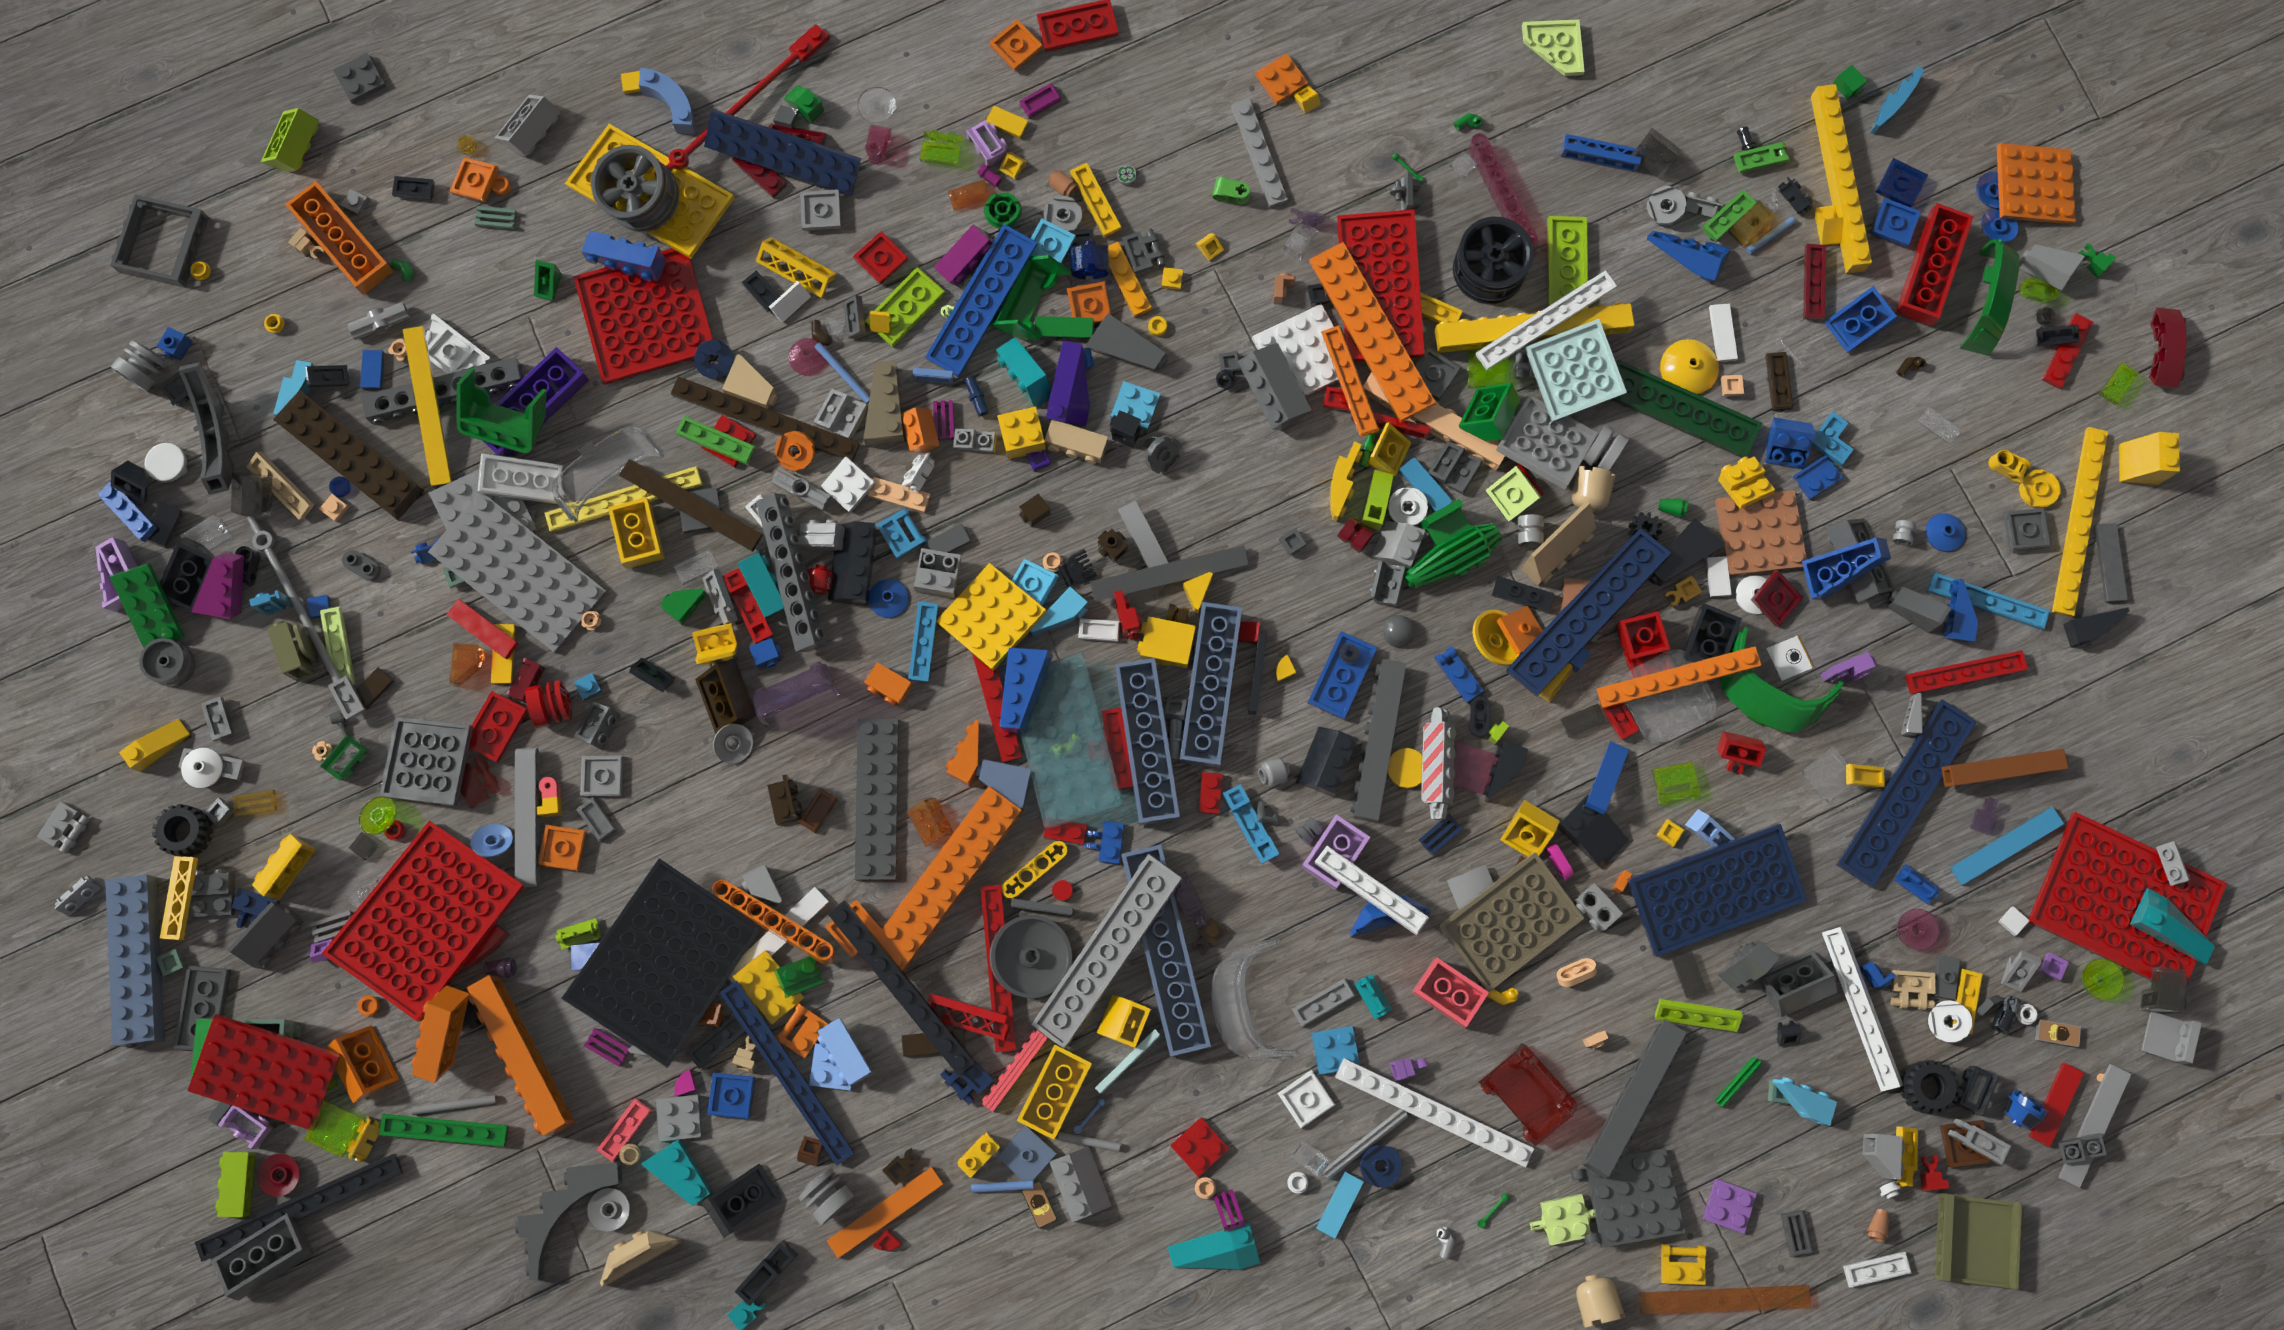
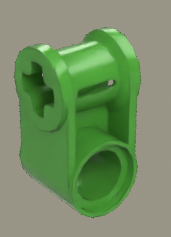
[1212,177,1250,205]

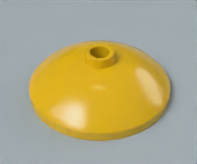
[1660,339,1719,395]
[1473,610,1520,666]

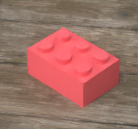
[1412,957,1489,1028]

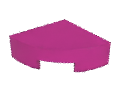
[674,1070,697,1096]

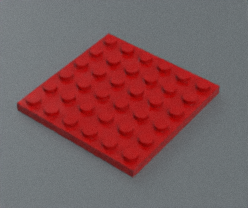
[573,248,713,385]

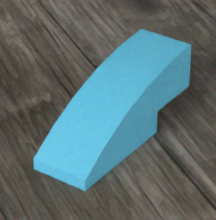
[273,360,314,416]

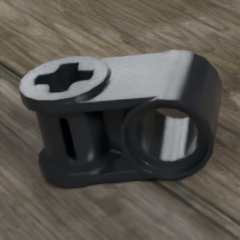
[235,546,260,586]

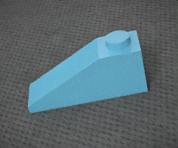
[1030,587,1088,636]

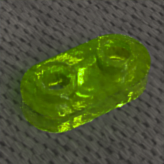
[2019,277,2060,303]

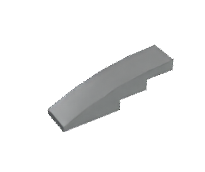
[1118,501,1168,568]

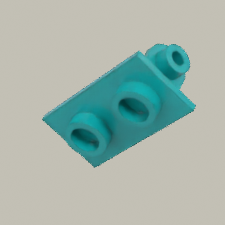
[1354,974,1392,1020]

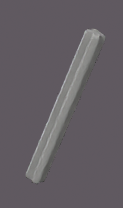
[1322,1108,1408,1179]

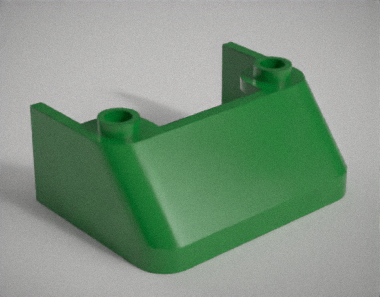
[991,255,1072,340]
[457,368,546,453]

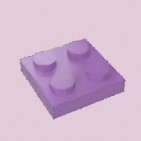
[1702,1179,1757,1234]

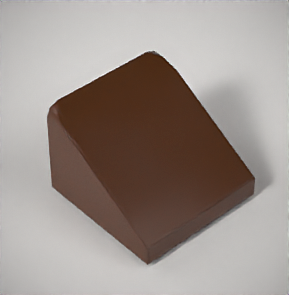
[797,1136,823,1166]

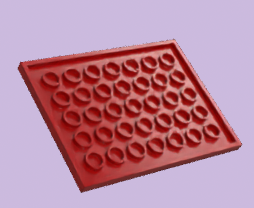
[2028,812,2227,994]
[322,821,525,1023]

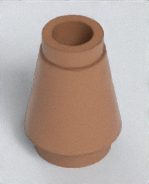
[1867,1209,1889,1243]

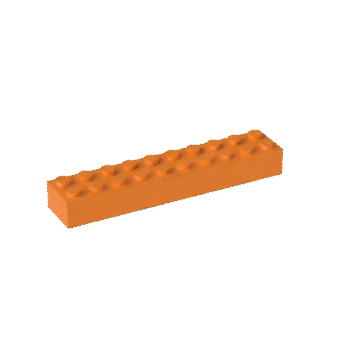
[876,786,1022,972]

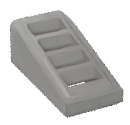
[1901,693,1923,736]

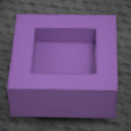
[310,938,332,963]
[2039,953,2069,981]

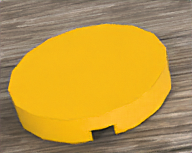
[2019,469,2061,509]
[1387,748,1423,789]

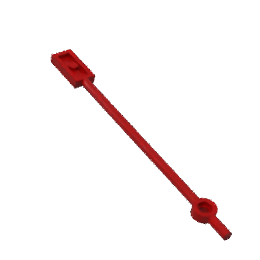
[655,24,830,178]

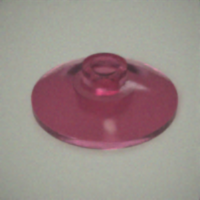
[788,338,827,376]
[1897,909,1939,950]

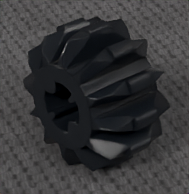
[1628,512,1663,541]

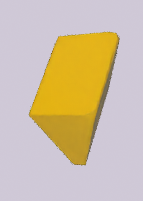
[1293,85,1321,113]
[999,152,1027,179]
[1196,233,1224,261]
[870,311,891,333]

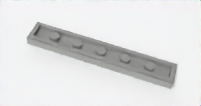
[2058,1064,2131,1188]

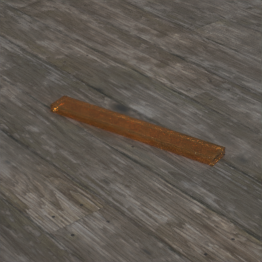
[1639,1284,1811,1315]

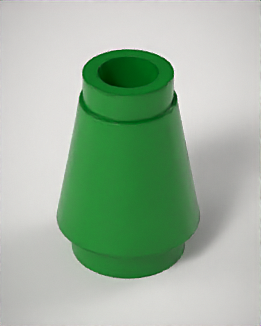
[1658,498,1688,517]

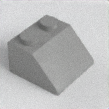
[1372,521,1425,571]

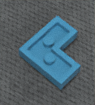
[1812,411,1854,466]

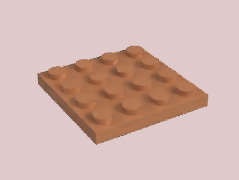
[1715,490,1807,576]

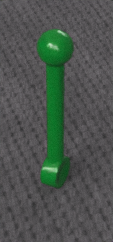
[1392,153,1423,182]
[1477,1193,1510,1228]

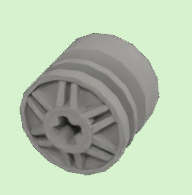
[110,340,168,392]
[798,1168,855,1226]

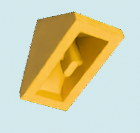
[1183,572,1213,614]

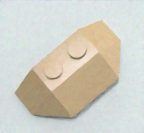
[600,1230,682,1287]

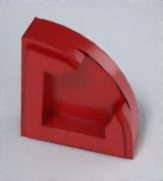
[872,1229,903,1251]

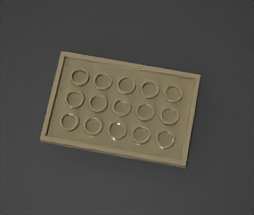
[1438,852,1584,992]

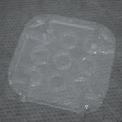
[1621,649,1717,744]

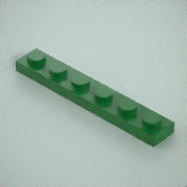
[379,1114,509,1147]

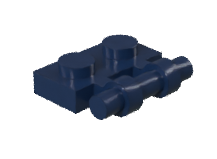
[940,1058,994,1105]

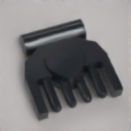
[1058,549,1097,586]

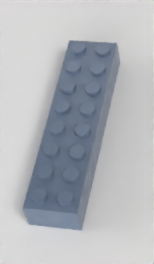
[1179,602,1242,769]
[1115,658,1180,826]
[105,874,165,1046]

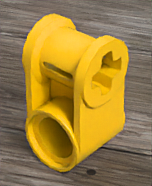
[1988,450,2031,483]

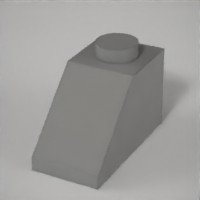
[742,865,785,905]

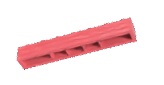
[982,1030,1048,1112]

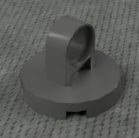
[1144,435,1182,474]

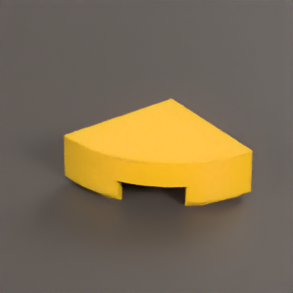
[1276,655,1296,682]

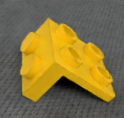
[692,623,738,665]

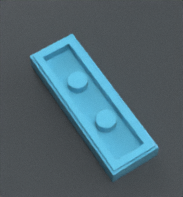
[1316,1171,1363,1239]

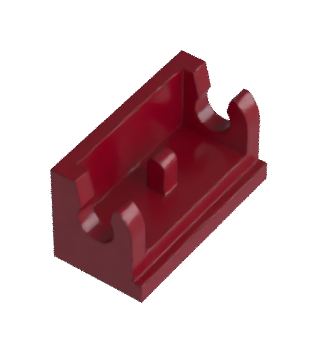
[505,657,545,704]

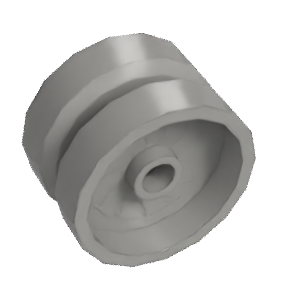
[1582,424,1629,470]

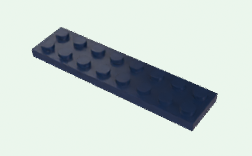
[704,109,861,196]

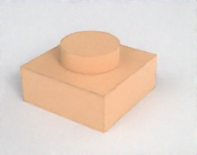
[1721,375,1744,397]
[319,494,349,522]
[1583,1031,1608,1049]

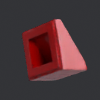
[1237,622,1260,645]

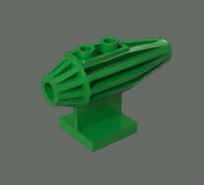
[1405,498,1502,589]

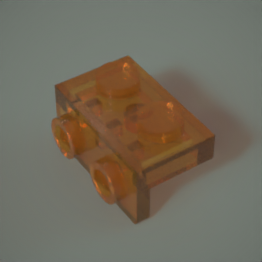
[907,798,953,847]

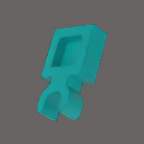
[727,1300,767,1330]

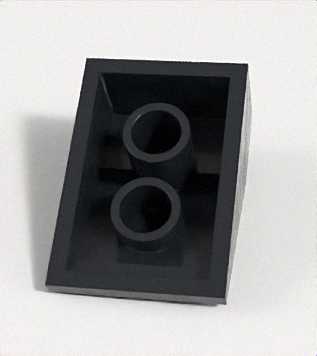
[1683,603,1742,663]
[1557,795,1629,869]
[702,1164,782,1238]

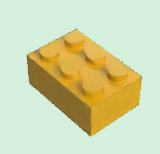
[608,497,665,569]

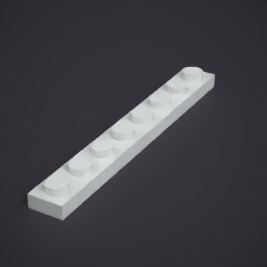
[1476,270,1617,370]
[1822,926,1903,1092]

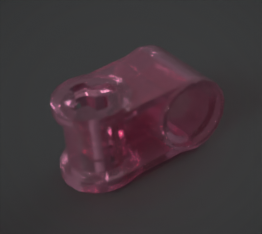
[865,125,891,164]

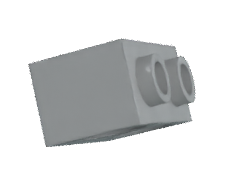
[1573,883,1623,932]

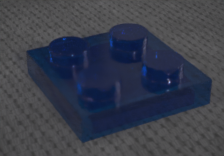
[1875,158,1928,207]

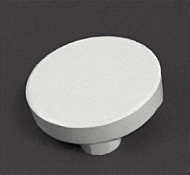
[145,443,187,483]

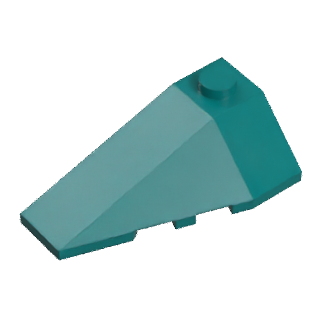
[2130,888,2215,965]
[1167,1222,1260,1270]

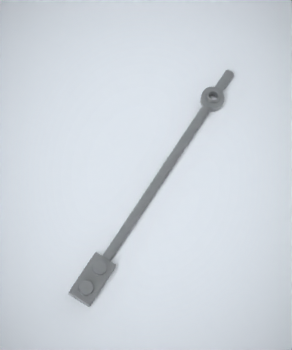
[247,515,367,721]

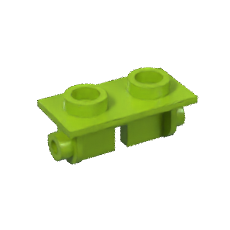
[556,918,602,950]

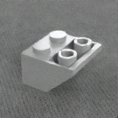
[914,548,961,599]
[1863,1134,1905,1180]

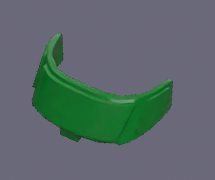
[1960,239,2020,355]
[1721,627,1844,733]

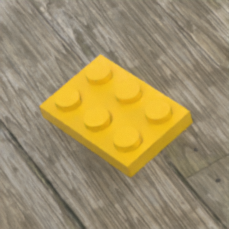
[733,950,805,1024]

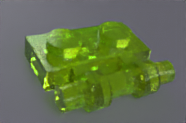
[920,130,963,166]

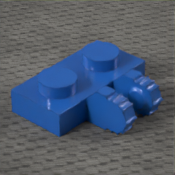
[1084,821,1124,864]

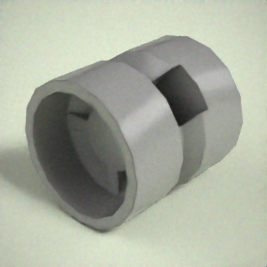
[1518,514,1544,548]

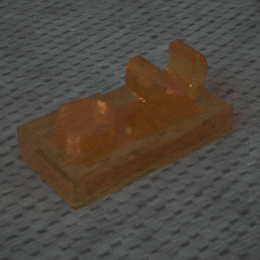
[948,180,990,211]

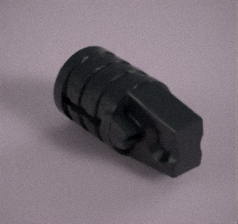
[1991,995,2021,1035]

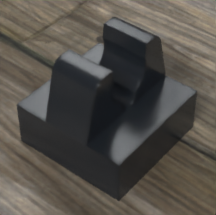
[1777,1021,1802,1047]

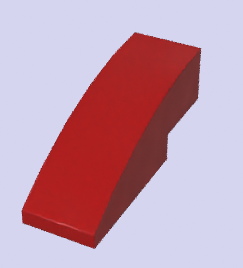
[459,924,510,972]

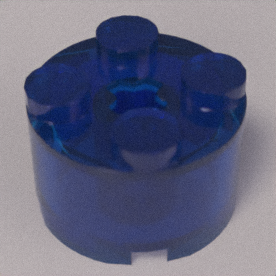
[1070,241,1110,280]

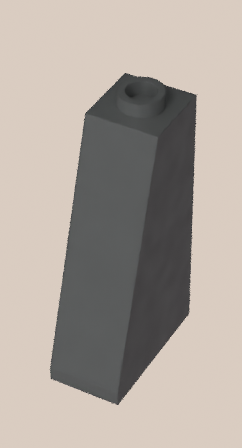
[1086,313,1167,371]

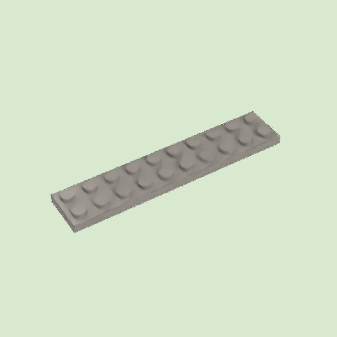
[1031,854,1183,1049]

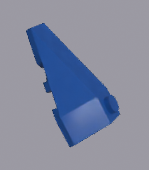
[1647,231,1731,281]

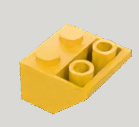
[1097,994,1151,1049]

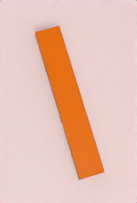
[1321,325,1379,438]
[827,1167,943,1258]

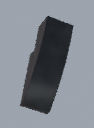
[734,1240,798,1306]

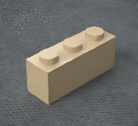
[1044,419,1108,464]

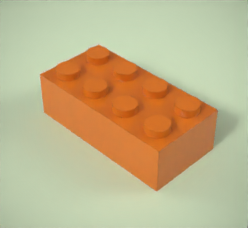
[411,985,470,1083]

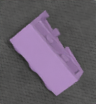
[96,537,138,612]

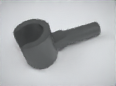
[330,713,348,737]

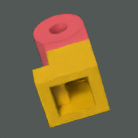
[537,777,562,818]

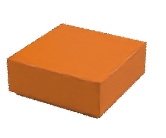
[1612,870,1632,894]

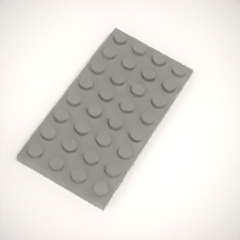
[428,493,607,653]

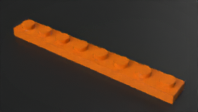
[1596,646,1761,709]

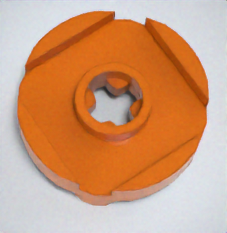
[775,431,815,471]

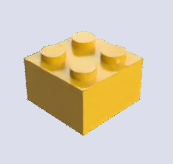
[997,406,1046,459]

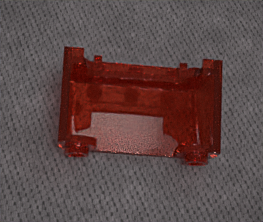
[1479,1043,1577,1146]

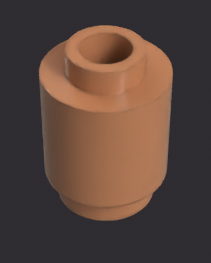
[1048,170,1078,197]

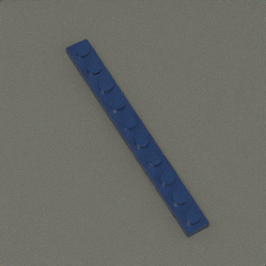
[720,981,855,1166]

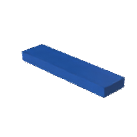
[1585,741,1629,815]

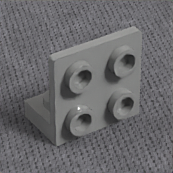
[2141,1012,2202,1064]

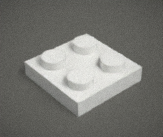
[821,457,876,512]

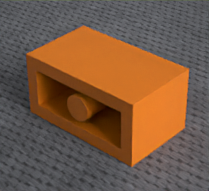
[901,407,940,453]
[864,662,913,706]

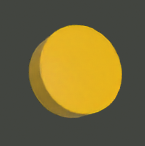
[1148,316,1168,337]

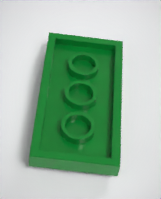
[109,563,185,648]

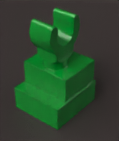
[2078,243,2116,278]

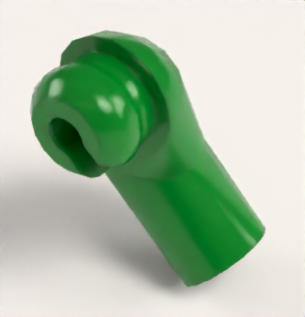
[1453,113,1483,130]

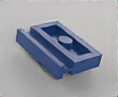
[1793,455,1843,500]

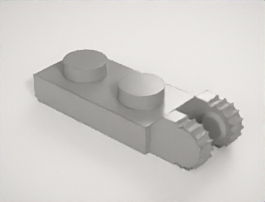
[1948,1119,2012,1165]

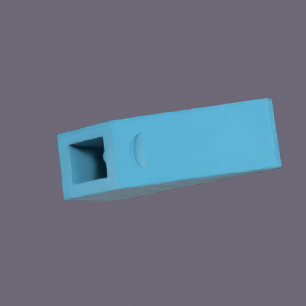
[1773,1077,1837,1126]

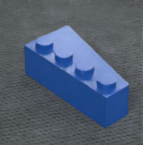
[1802,537,1891,600]
[1000,648,1053,733]

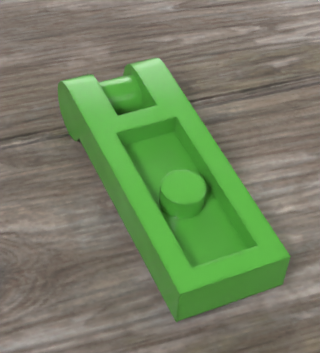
[1733,142,1790,173]

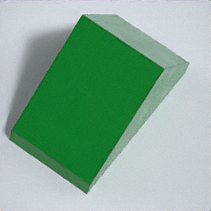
[534,260,562,301]

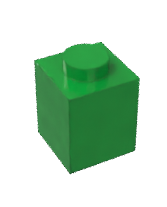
[1832,65,1867,100]

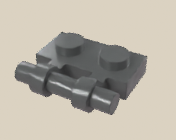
[1122,229,1165,274]

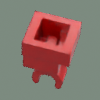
[1920,1155,1949,1191]

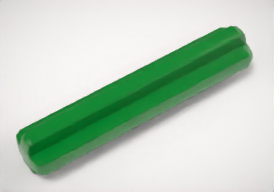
[1715,1057,1762,1108]

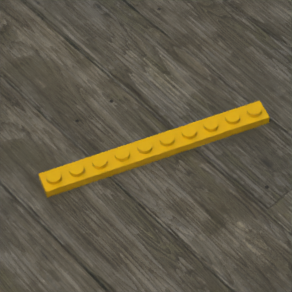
[2052,427,2108,618]

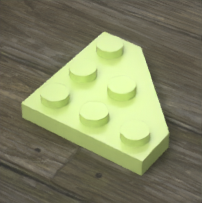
[1522,19,1584,76]

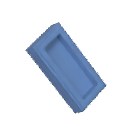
[913,368,954,384]

